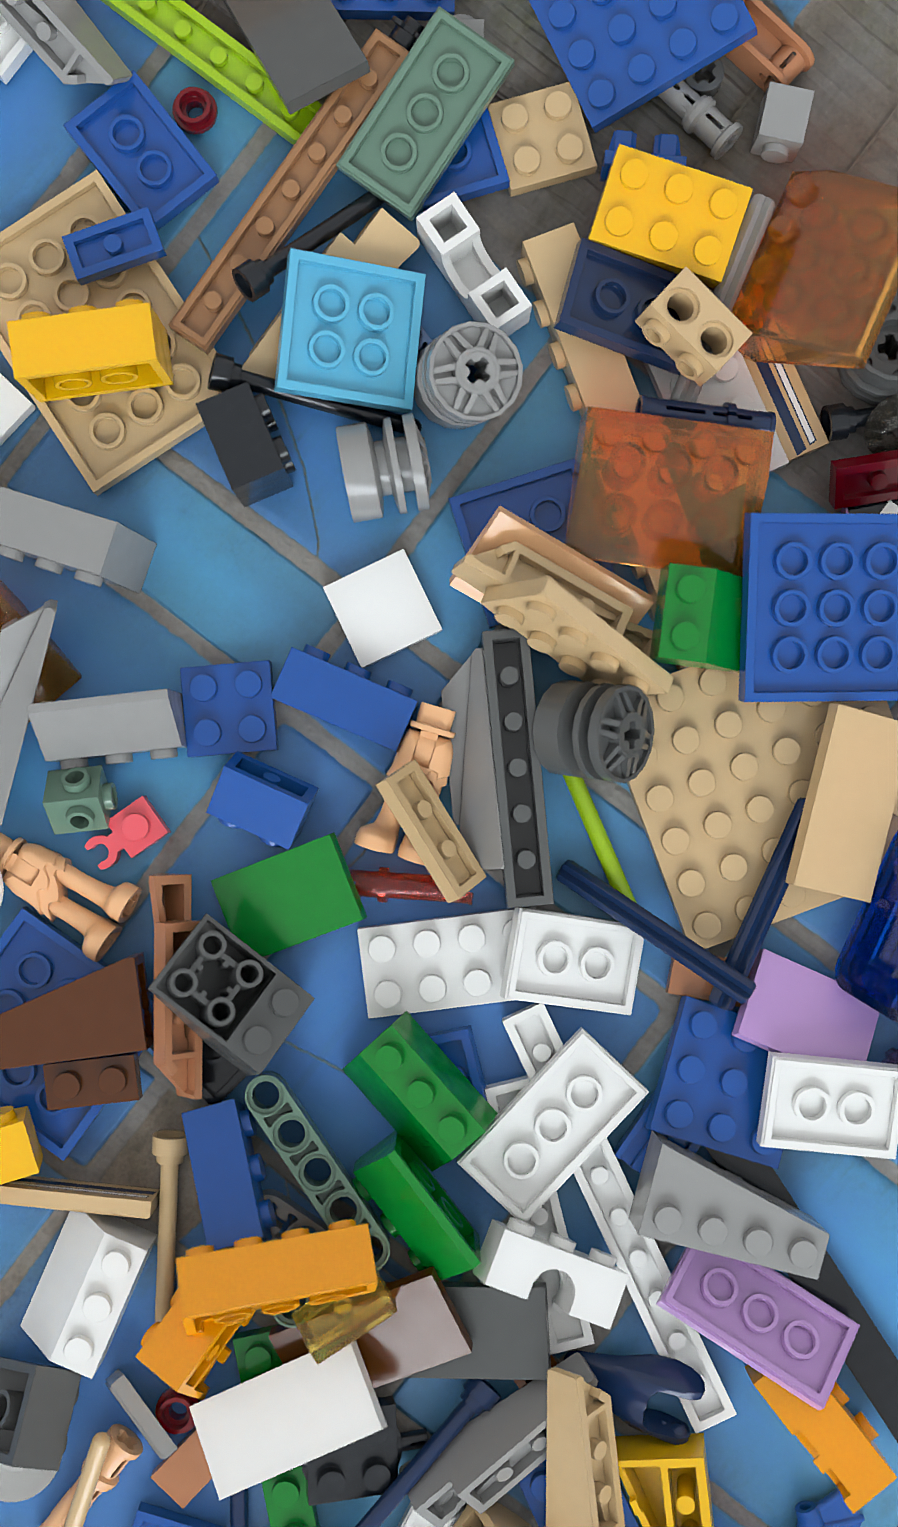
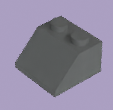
[0,1357,81,1471]

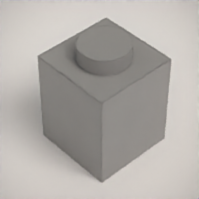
[750,81,815,163]

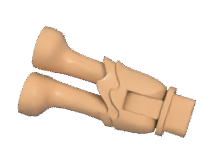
[354,702,456,866]
[0,832,142,962]

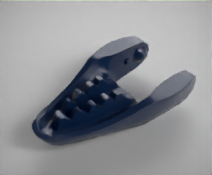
[564,1350,705,1445]

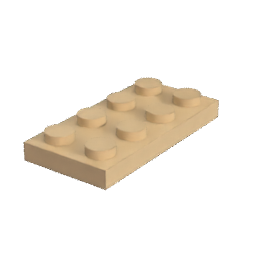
[480,576,674,696]

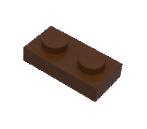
[43,1051,143,1111]

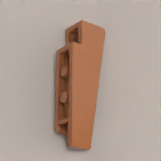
[149,873,202,1100]

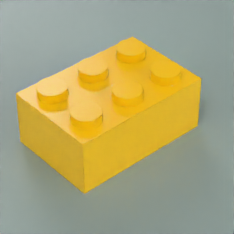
[588,144,753,288]
[7,299,174,402]

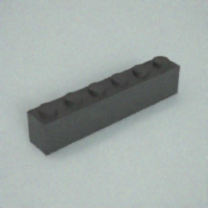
[481,629,554,908]

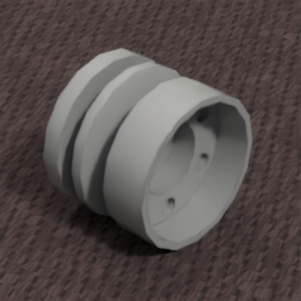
[414,321,523,430]
[336,413,432,523]

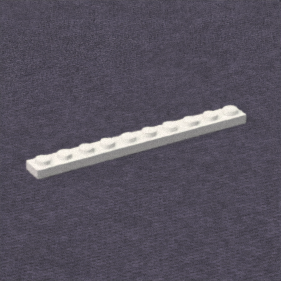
[502,1003,737,1434]

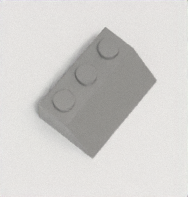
[27,689,187,769]

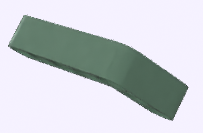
[245,1071,390,1328]

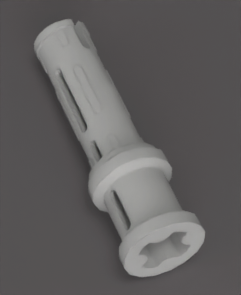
[658,80,743,160]

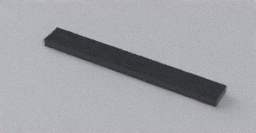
[705,1147,898,1443]

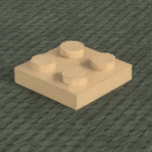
[487,82,597,197]

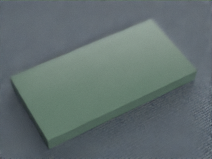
[336,6,515,221]

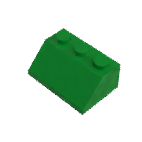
[342,1011,498,1172]
[352,1130,481,1280]

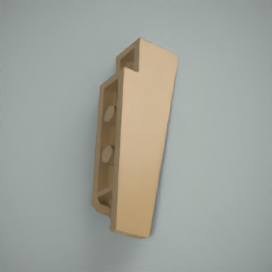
[242,208,420,396]
[451,541,653,657]
[546,1367,625,1527]

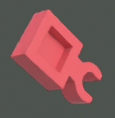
[84,796,171,870]

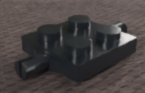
[297,1396,428,1506]

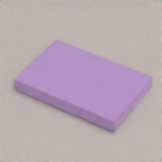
[732,949,883,1061]

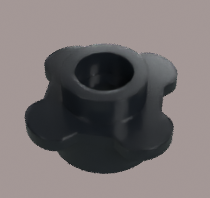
[388,15,425,51]

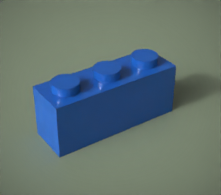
[270,644,419,752]
[181,1098,276,1251]

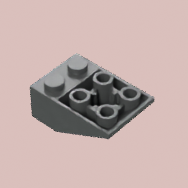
[148,913,315,1076]

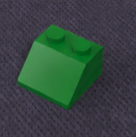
[650,563,742,673]

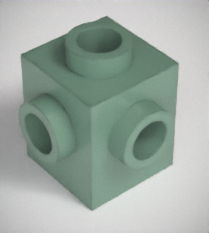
[43,765,118,835]

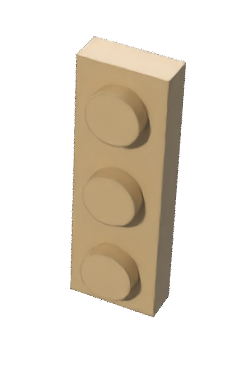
[376,759,487,903]

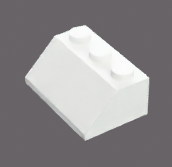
[20,1211,158,1379]

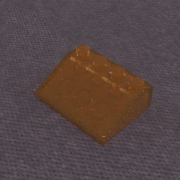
[731,170,898,369]
[565,406,774,577]

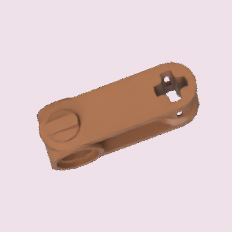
[725,0,815,92]

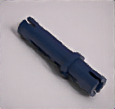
[635,395,776,442]

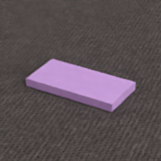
[656,1247,860,1411]

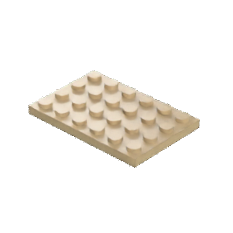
[0,170,220,496]

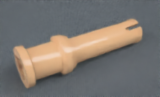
[39,1424,143,1527]

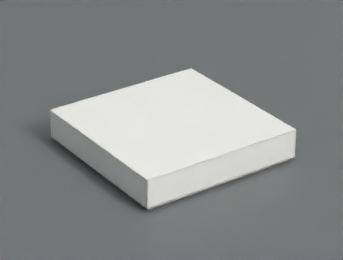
[323,549,442,668]

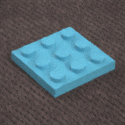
[274,248,426,414]

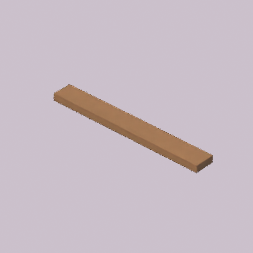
[168,28,409,355]

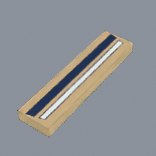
[732,280,829,462]
[0,1176,160,1219]

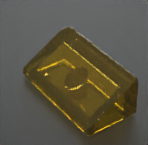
[291,1270,397,1364]

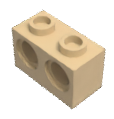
[634,267,753,387]

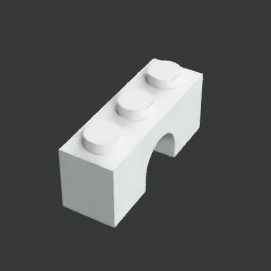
[416,192,532,336]
[472,1217,629,1330]

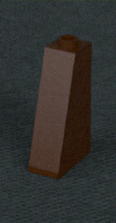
[0,952,154,1070]

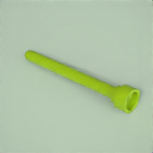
[562,775,637,903]

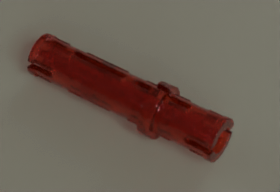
[349,867,474,905]

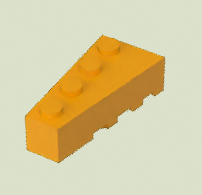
[175,1219,378,1336]

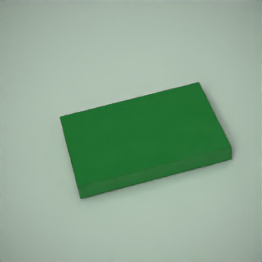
[211,832,367,957]

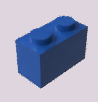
[206,751,319,850]

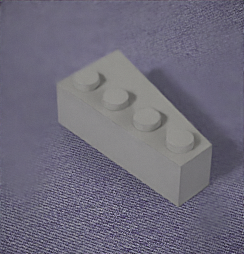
[0,486,157,594]
[629,1131,830,1280]

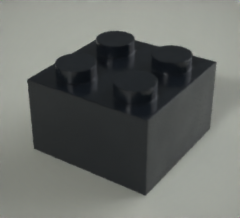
[196,382,296,507]

